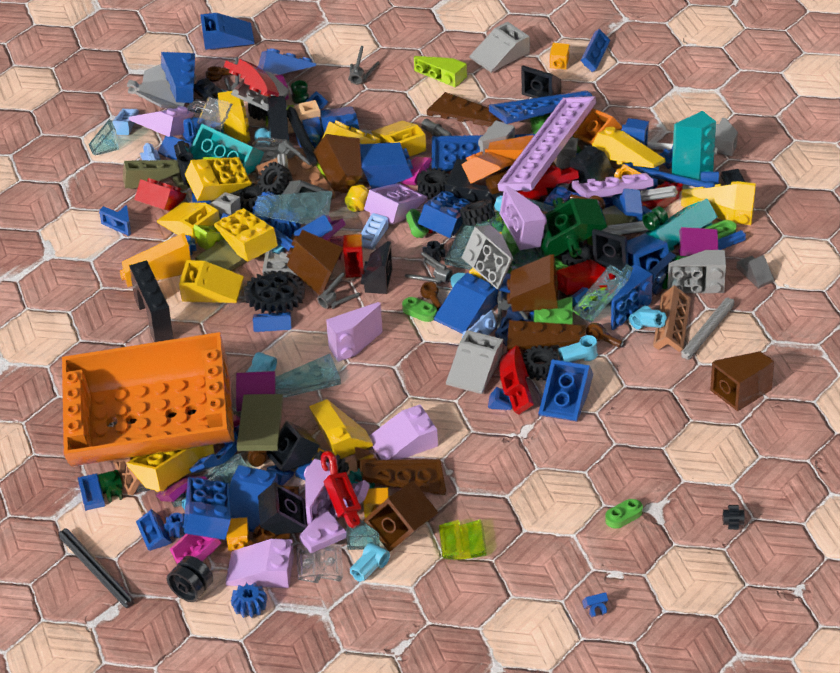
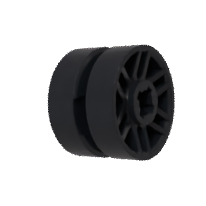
[166,556,213,602]

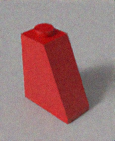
[343,234,364,278]
[557,259,615,295]

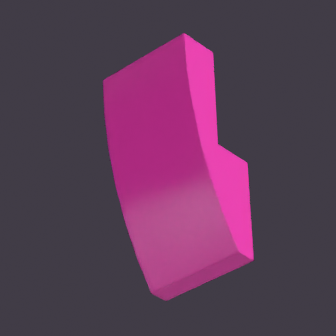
[401,157,432,185]

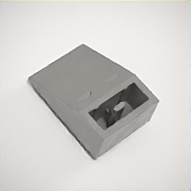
[470,21,530,73]
[461,225,513,290]
[667,250,726,293]
[446,330,503,394]

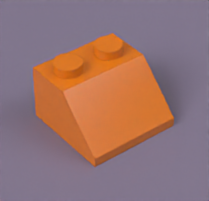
[572,108,622,145]
[462,151,513,183]

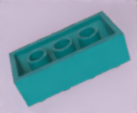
[672,111,716,181]
[190,123,265,175]
[645,198,718,252]

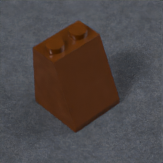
[314,134,362,193]
[287,229,343,295]
[507,254,558,312]
[710,351,774,411]
[363,481,439,552]

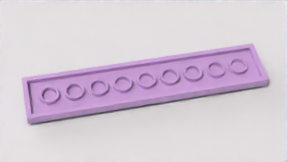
[497,96,597,192]

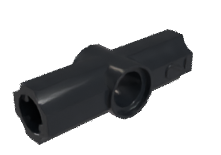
[174,140,194,187]

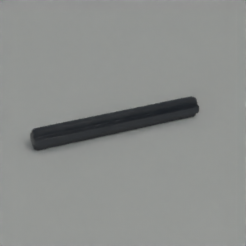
[287,106,318,166]

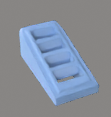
[112,108,139,135]
[361,213,389,250]

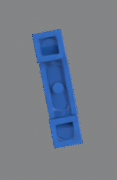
[189,425,239,473]

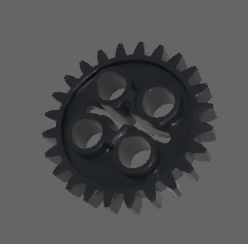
[244,270,305,314]

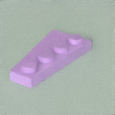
[572,173,653,198]

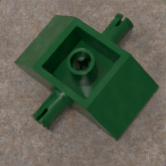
[538,197,608,258]

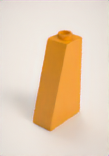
[120,233,191,287]

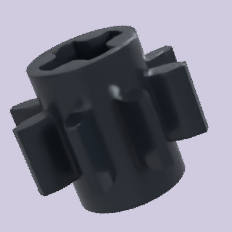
[423,241,445,263]
[722,505,745,530]

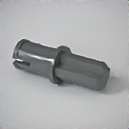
[421,118,452,136]

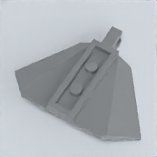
[127,64,196,109]

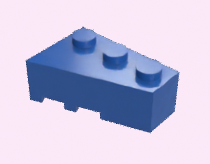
[161,52,195,103]

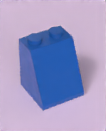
[360,142,414,189]
[627,234,669,272]

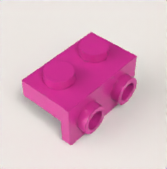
[170,534,221,564]

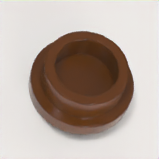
[247,451,267,467]

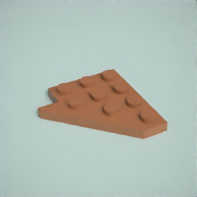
[252,147,335,200]

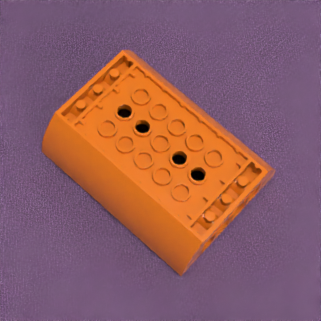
[62,332,235,467]

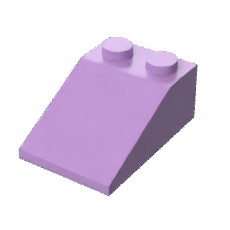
[129,106,194,137]
[364,183,427,224]
[500,185,547,250]
[326,302,382,362]
[369,404,438,460]
[304,459,332,525]
[226,539,294,588]

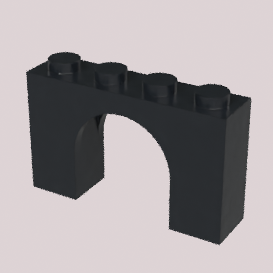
[445,159,511,206]
[129,260,174,342]

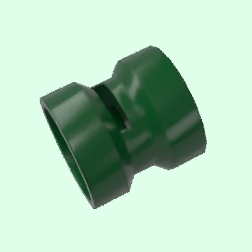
[291,80,309,104]
[642,206,668,231]

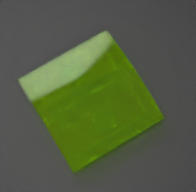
[439,519,487,560]

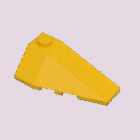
[592,127,665,168]
[681,181,756,225]
[309,399,373,459]

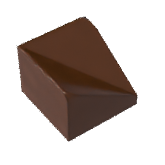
[354,447,377,470]

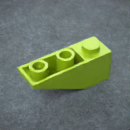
[414,56,467,88]

